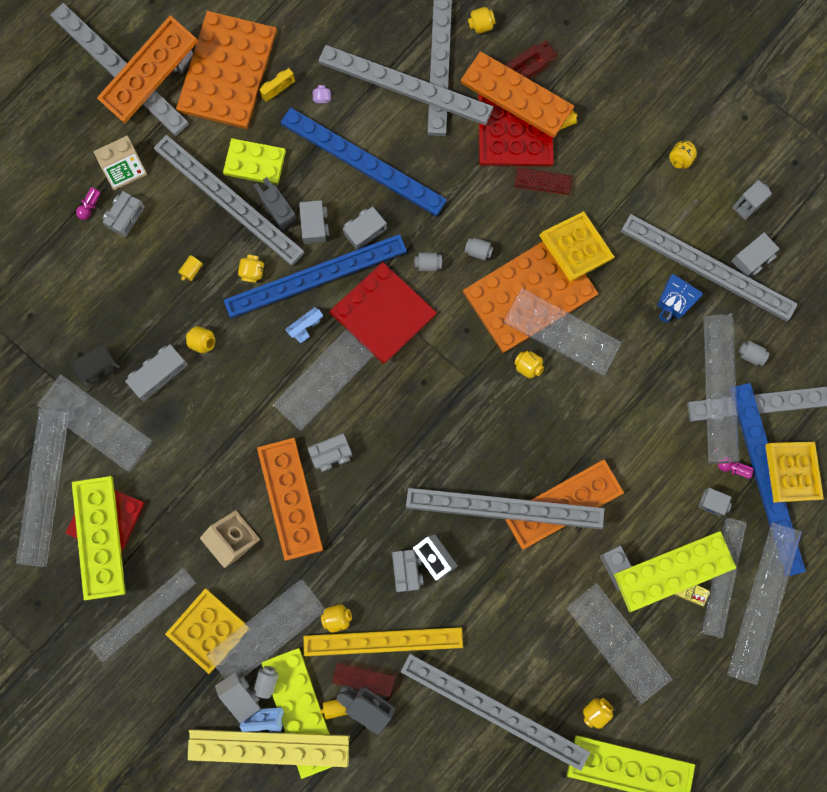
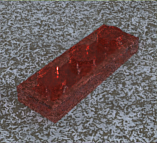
[514,167,572,195]
[332,663,395,697]

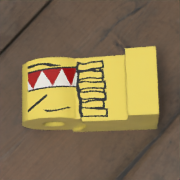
[673,585,710,607]

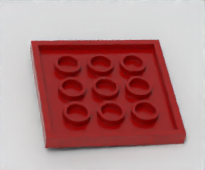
[478,94,553,167]
[330,262,437,364]

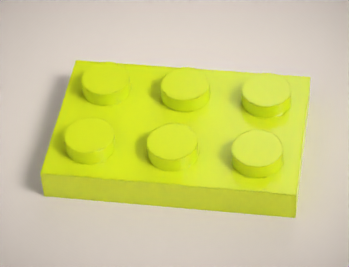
[223,138,286,186]

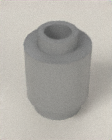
[464,238,493,261]
[414,252,442,271]
[738,341,769,366]
[254,666,279,699]

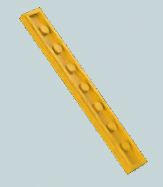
[304,627,463,656]

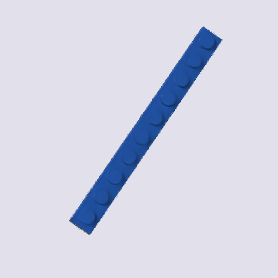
[281,107,446,217]
[224,234,407,319]
[730,383,806,577]

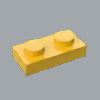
[260,68,295,102]

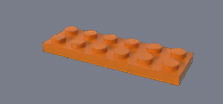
[97,15,198,123]
[461,51,574,138]
[257,438,323,561]
[505,459,624,550]

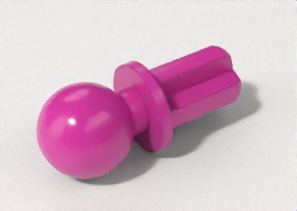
[76,187,100,220]
[718,456,754,479]

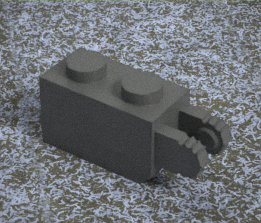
[253,177,297,231]
[336,685,395,735]

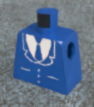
[657,274,703,323]

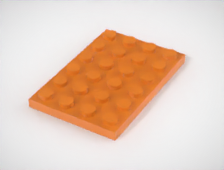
[176,11,277,129]
[463,242,598,354]

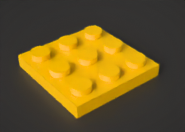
[539,211,614,282]
[765,442,824,503]
[165,588,250,674]

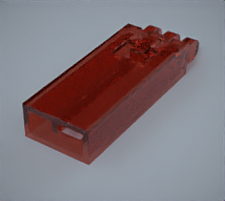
[505,40,558,79]

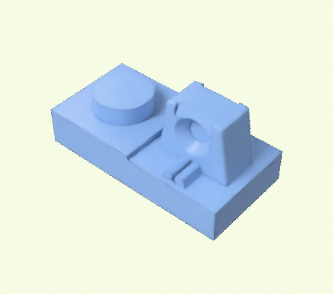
[285,307,323,343]
[240,708,284,732]

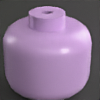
[313,85,331,103]

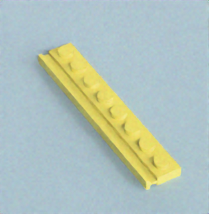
[188,729,349,767]

